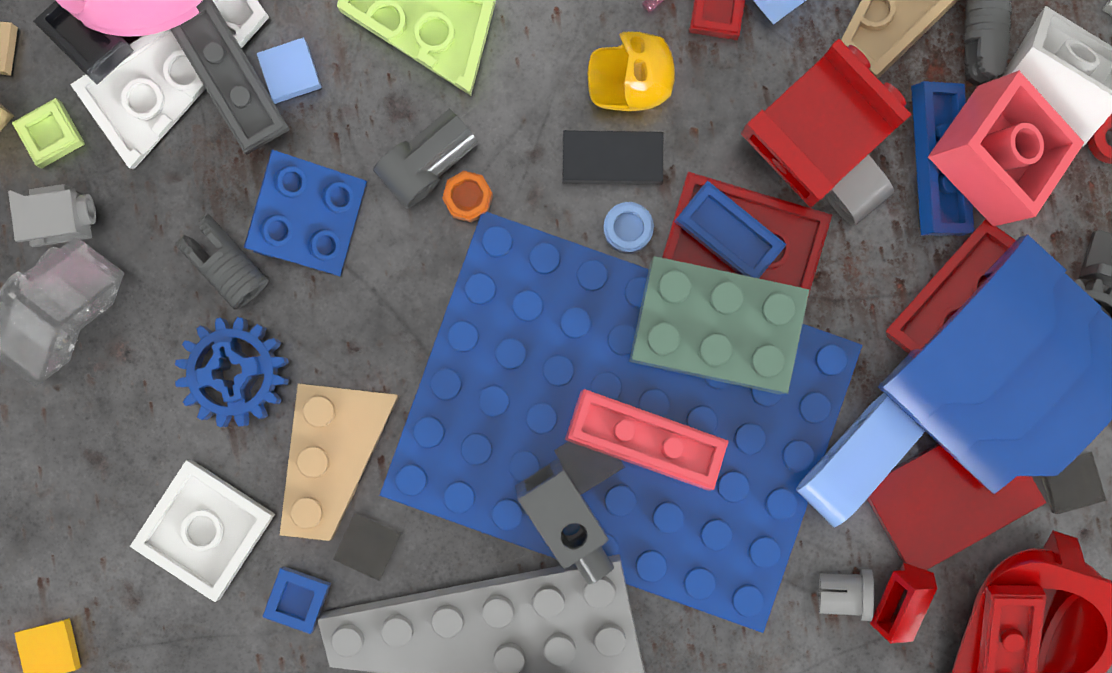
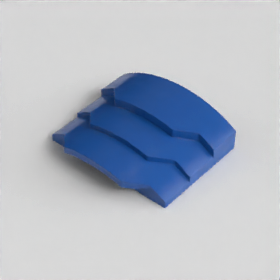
[878,234,1112,494]

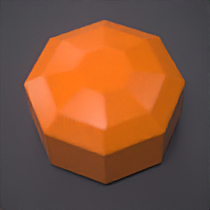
[442,170,493,223]

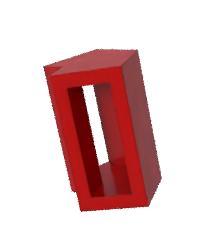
[870,563,938,644]

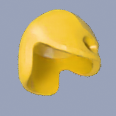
[587,31,675,111]

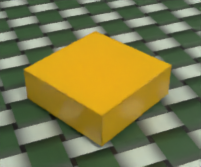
[14,618,81,673]

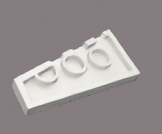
[71,0,269,170]

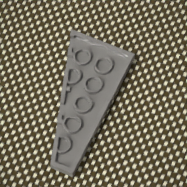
[318,554,645,673]

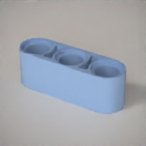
[796,393,925,527]

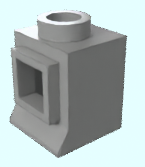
[8,184,96,247]

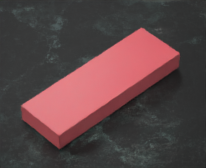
[565,389,729,491]

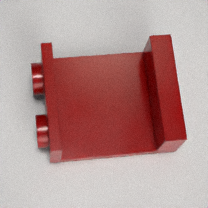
[741,39,912,208]

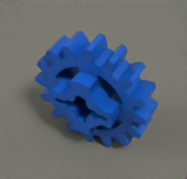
[175,317,289,427]

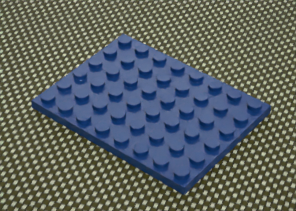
[379,212,863,633]

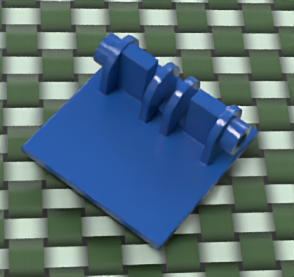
[244,150,367,276]

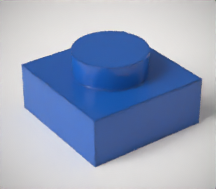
[263,566,331,634]

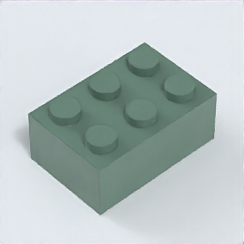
[629,256,810,394]

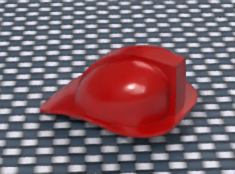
[952,530,1112,673]

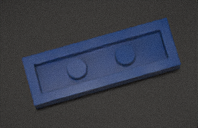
[911,81,974,236]

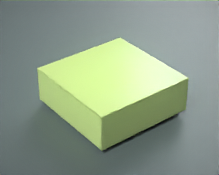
[12,98,85,168]

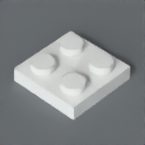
[130,460,275,602]

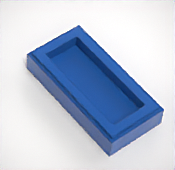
[674,180,787,279]

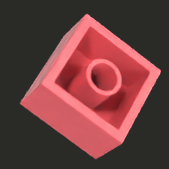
[928,71,1084,227]

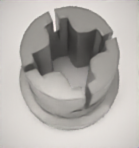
[818,569,874,621]

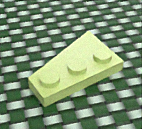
[337,0,496,96]

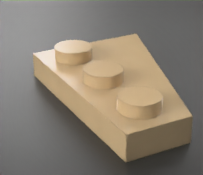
[841,0,958,79]
[280,384,400,541]

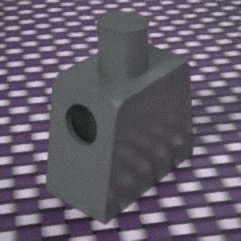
[515,458,614,584]

